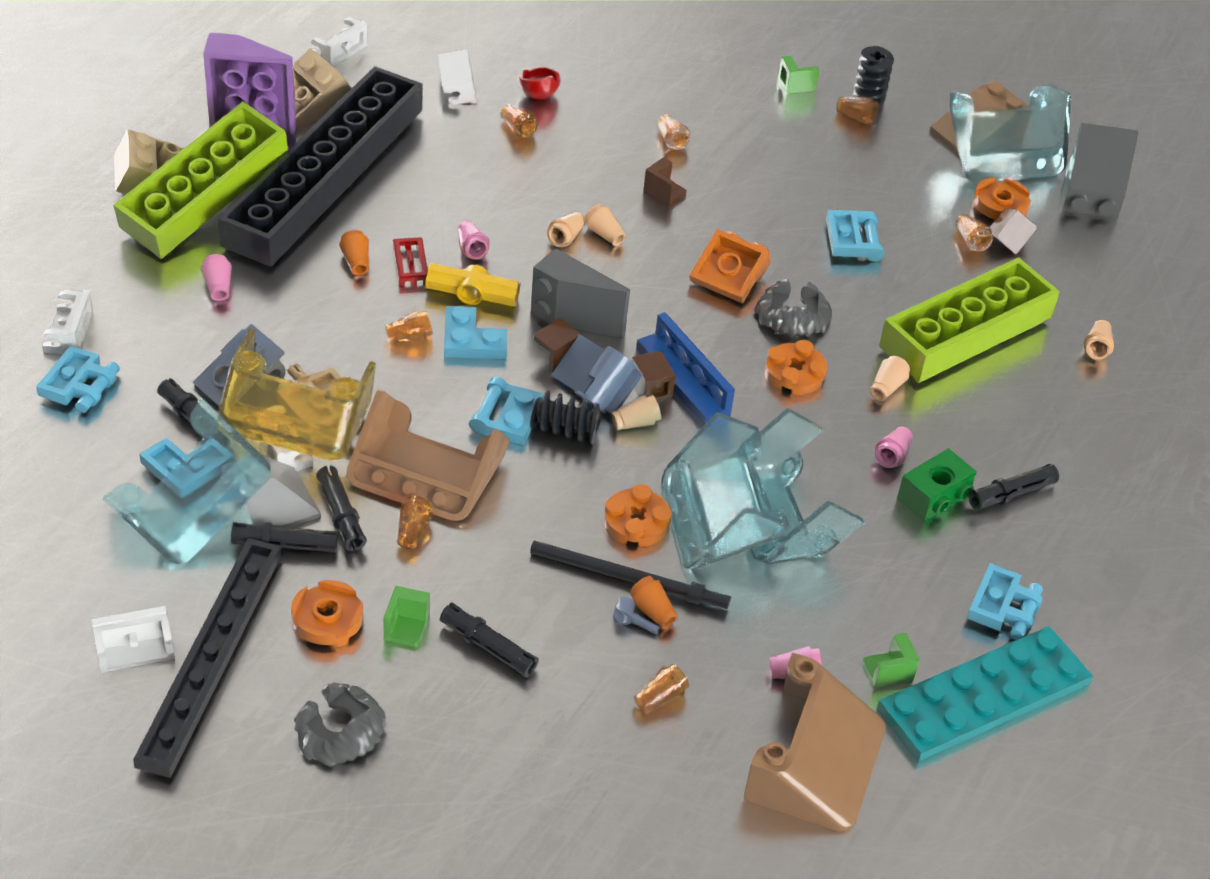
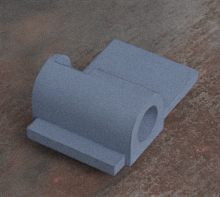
[192,323,286,413]
[551,334,643,414]

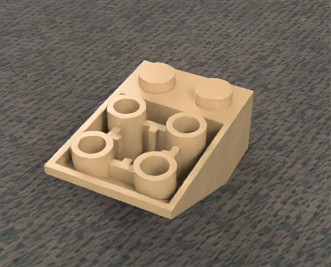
[293,48,351,129]
[114,129,184,194]

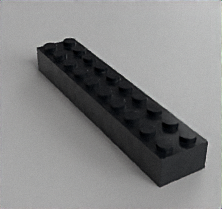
[218,66,423,266]

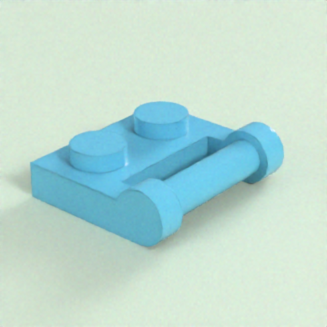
[826,210,885,262]
[469,376,544,445]

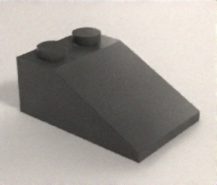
[1061,123,1138,218]
[530,249,630,338]

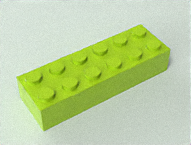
[113,102,288,259]
[879,257,1060,383]

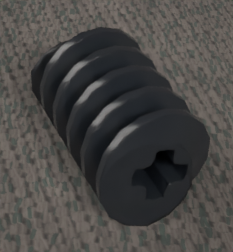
[852,46,894,108]
[530,390,601,445]

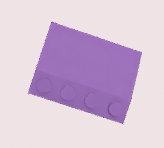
[203,32,297,149]

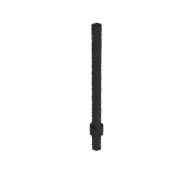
[530,540,731,610]

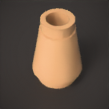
[585,204,626,246]
[547,212,586,247]
[1083,320,1114,359]
[870,356,910,401]
[611,395,661,431]

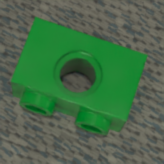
[897,448,977,521]

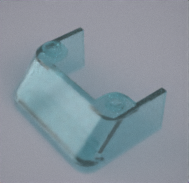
[721,407,865,564]

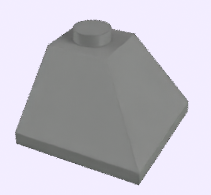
[229,455,321,528]

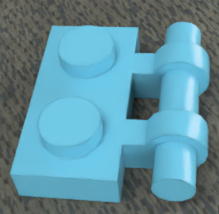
[36,345,120,413]
[967,563,1043,640]

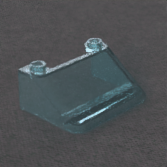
[949,84,1071,183]
[102,398,271,564]
[661,412,790,570]

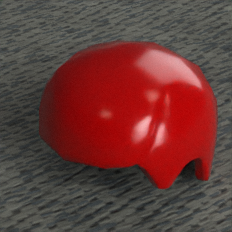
[518,67,560,100]

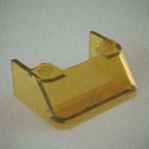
[218,328,376,461]

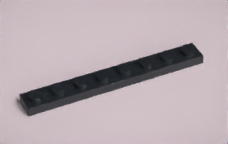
[133,538,282,778]

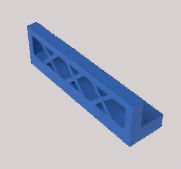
[636,312,735,427]

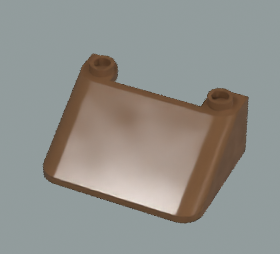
[347,389,510,522]
[743,652,885,831]

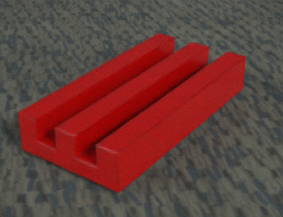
[393,237,428,286]

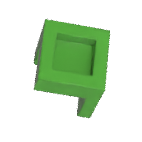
[778,56,820,94]
[383,585,430,647]
[862,633,920,689]

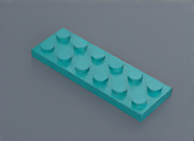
[877,626,1093,762]

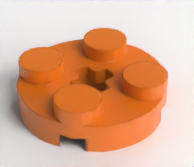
[972,177,1031,221]
[764,340,828,395]
[604,484,672,547]
[291,580,363,647]

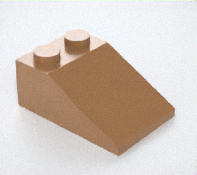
[930,80,1032,159]

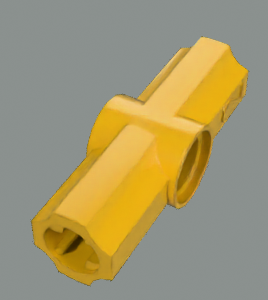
[425,263,521,307]

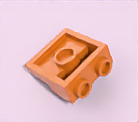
[689,229,771,304]

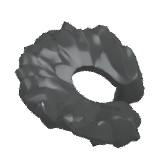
[754,279,832,337]
[294,682,386,767]

